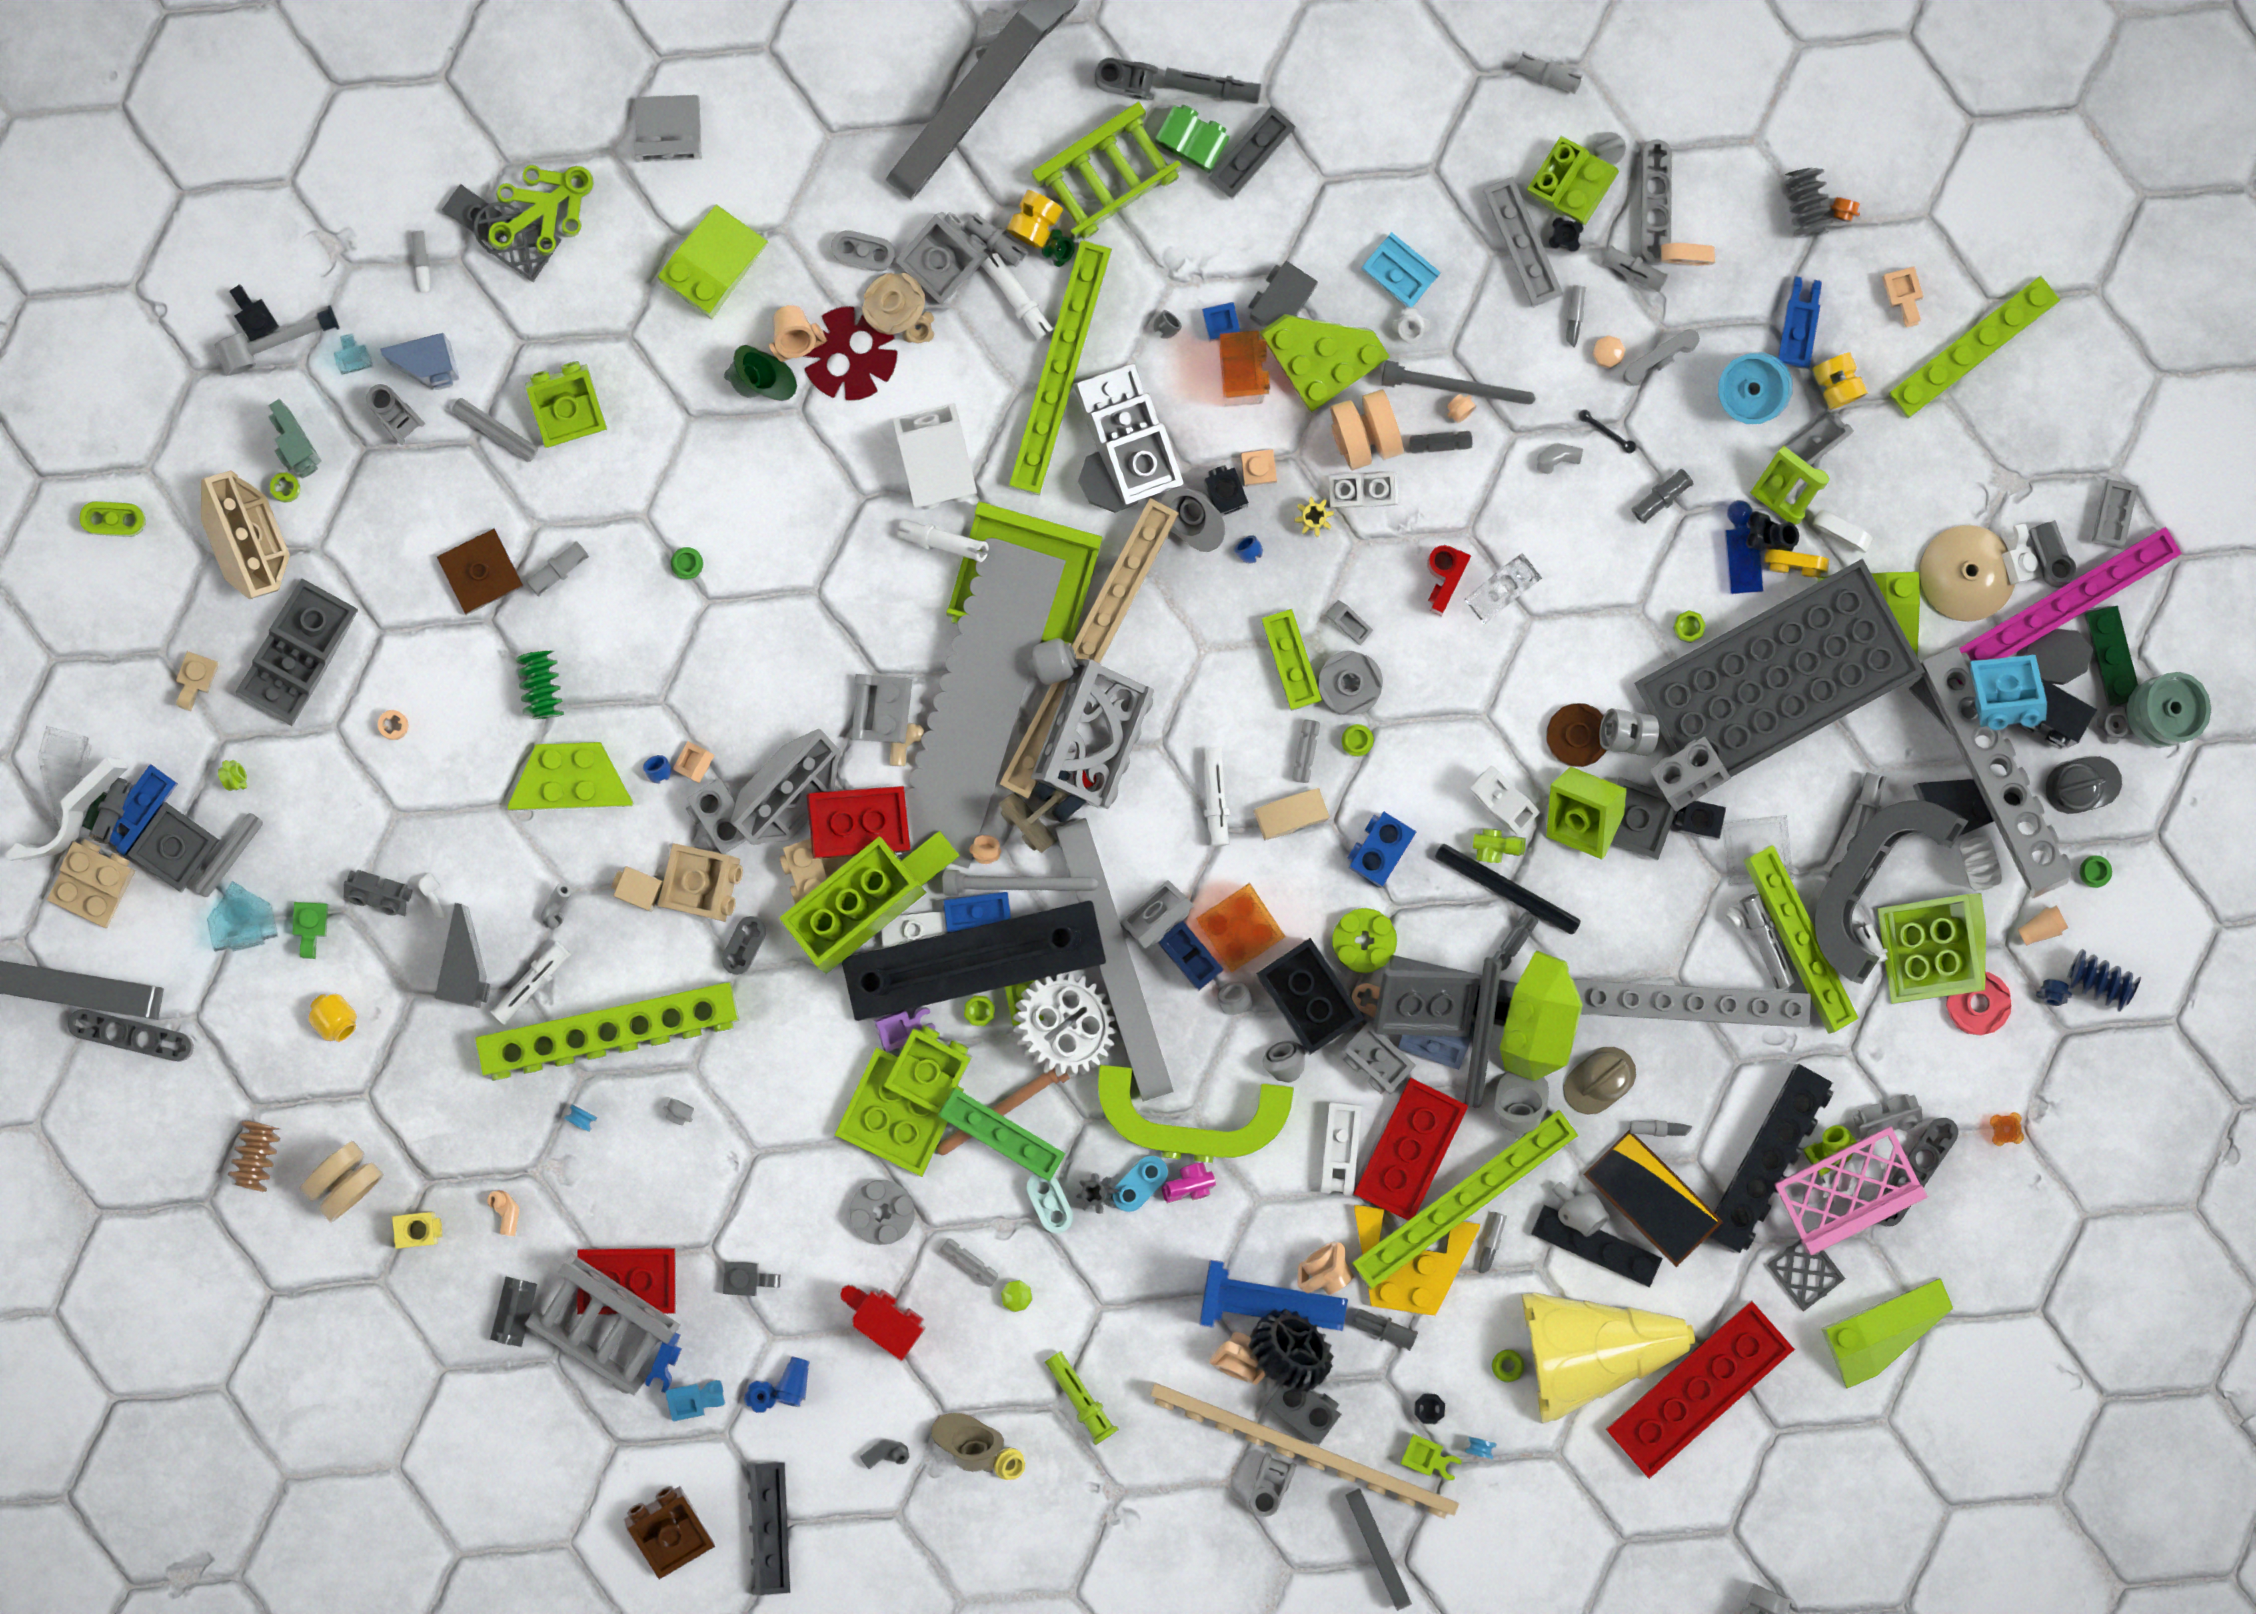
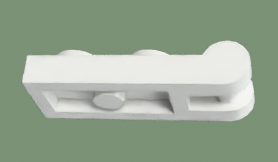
[1320,1102,1362,1196]

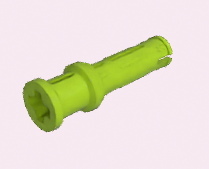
[1044,1350,1119,1446]

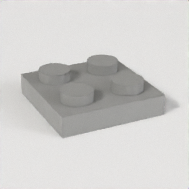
[1120,880,1194,949]

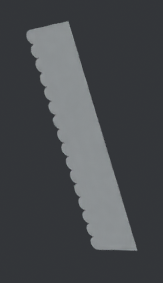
[905,538,1066,869]

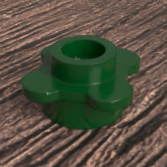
[1042,229,1075,267]

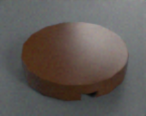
[1546,703,1607,767]

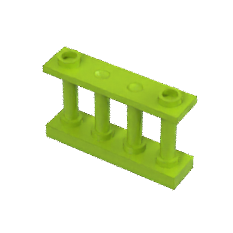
[1032,101,1182,241]

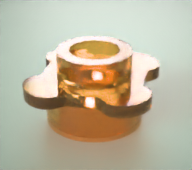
[1989,1112,2024,1146]

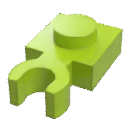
[1400,1433,1462,1480]

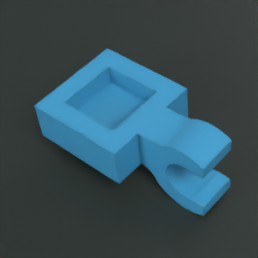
[666,1380,725,1422]

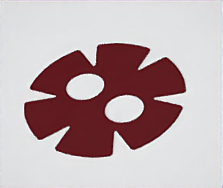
[803,306,898,401]

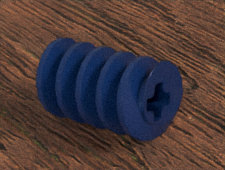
[2067,949,2141,1012]

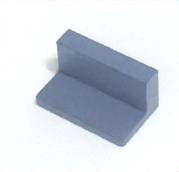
[1398,1022,1475,1070]

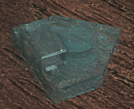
[207,881,278,952]

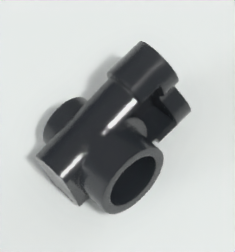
[1746,511,1799,552]

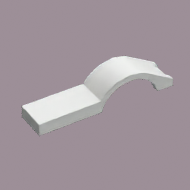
[5,758,128,861]

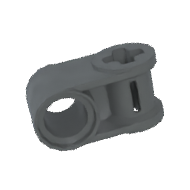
[1095,58,1158,101]

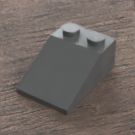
[435,902,490,1008]

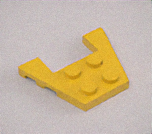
[1354,1205,1480,1316]

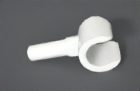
[419,873,444,920]

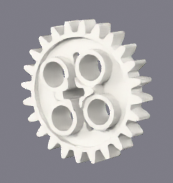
[1013,972,1117,1077]

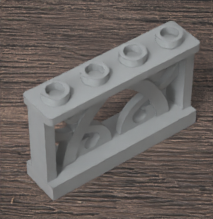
[1030,659,1154,809]

